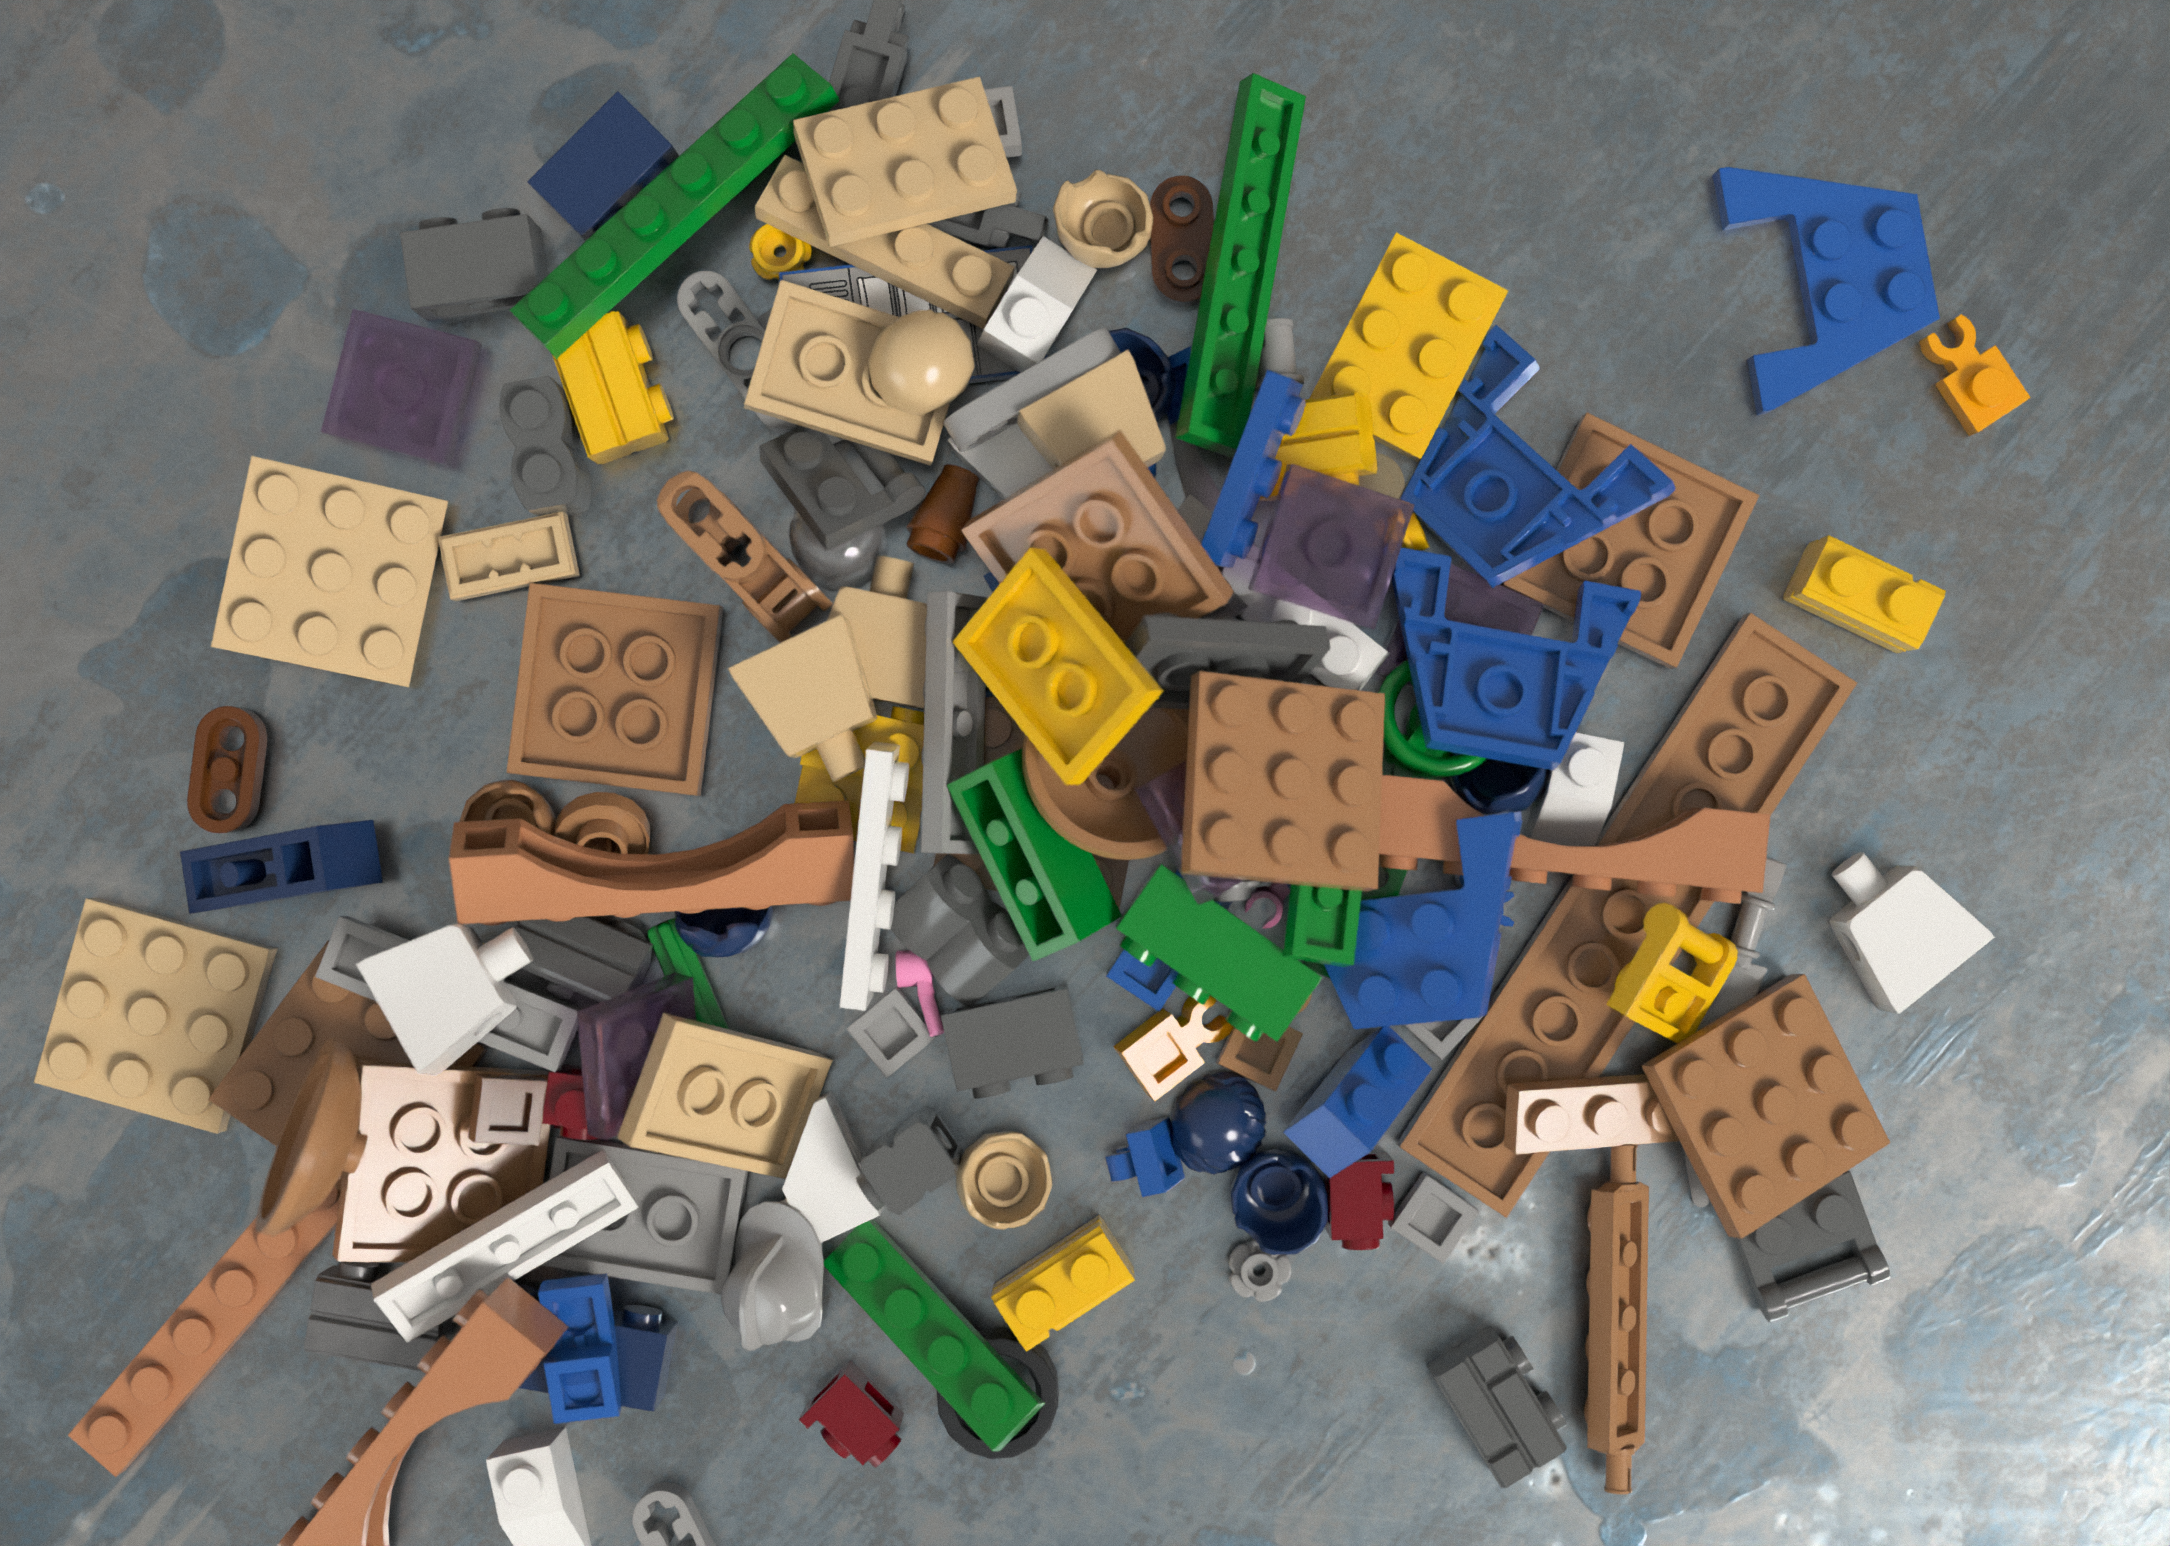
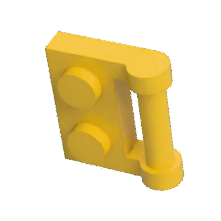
[1606,903,1738,1043]

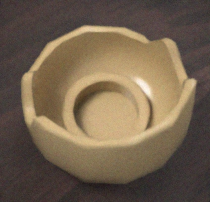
[1053,169,1154,268]
[868,310,975,415]
[956,1131,1053,1230]

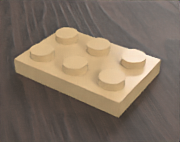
[793,77,1017,247]
[744,280,950,465]
[617,1013,833,1179]

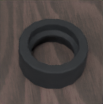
[937,1328,1059,1459]

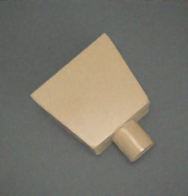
[1017,350,1166,469]
[827,556,927,710]
[728,614,877,782]

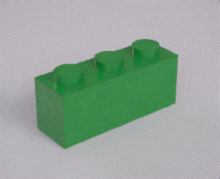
[946,748,1122,962]
[1115,863,1322,1042]

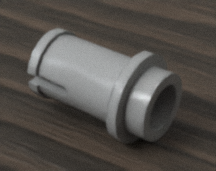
[1255,318,1304,397]

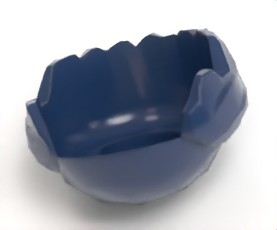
[674,905,774,958]
[1171,1071,1267,1175]

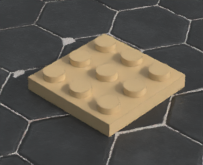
[211,456,448,687]
[34,898,278,1134]

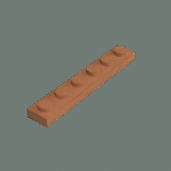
[68,1187,341,1477]

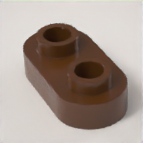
[1150,175,1214,307]
[187,706,268,833]

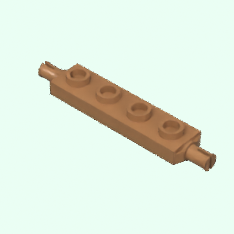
[1584,1145,1649,1495]

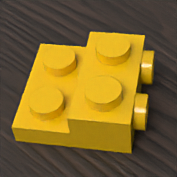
[795,706,924,854]

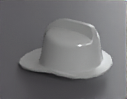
[721,1201,824,1351]

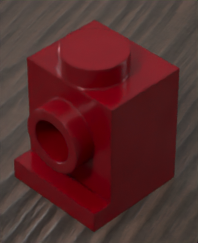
[542,1064,628,1140]
[1324,1152,1394,1250]
[799,1360,904,1468]

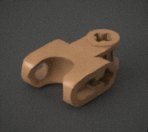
[657,471,833,643]

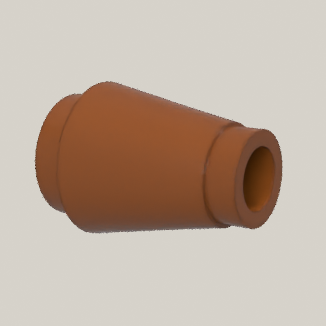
[906,464,979,564]

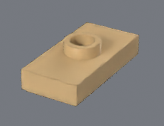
[438,511,580,601]

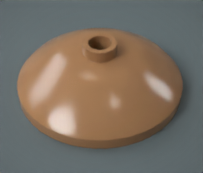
[1022,708,1189,860]
[256,1038,368,1236]

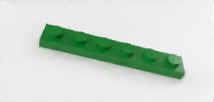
[510,53,840,359]
[1175,73,1306,458]

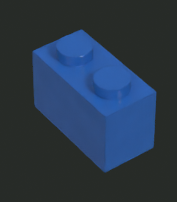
[1283,1026,1432,1178]

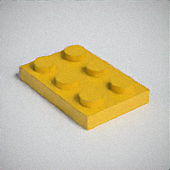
[1309,232,1509,463]
[952,547,1163,785]

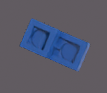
[538,1273,621,1424]

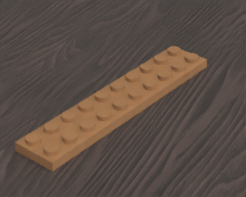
[1396,613,1857,1218]

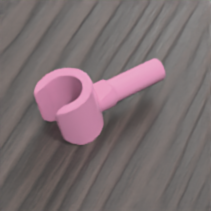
[1245,882,1290,929]
[896,950,944,1037]

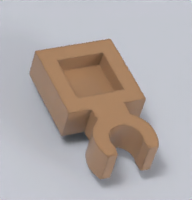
[1216,993,1312,1092]

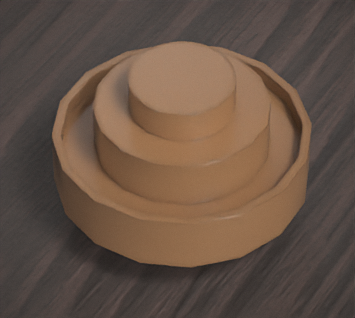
[555,792,650,854]

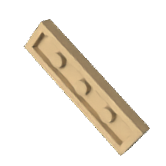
[755,155,1015,329]

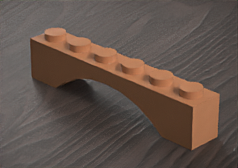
[1379,775,1770,904]
[449,800,854,926]
[277,1277,569,1546]

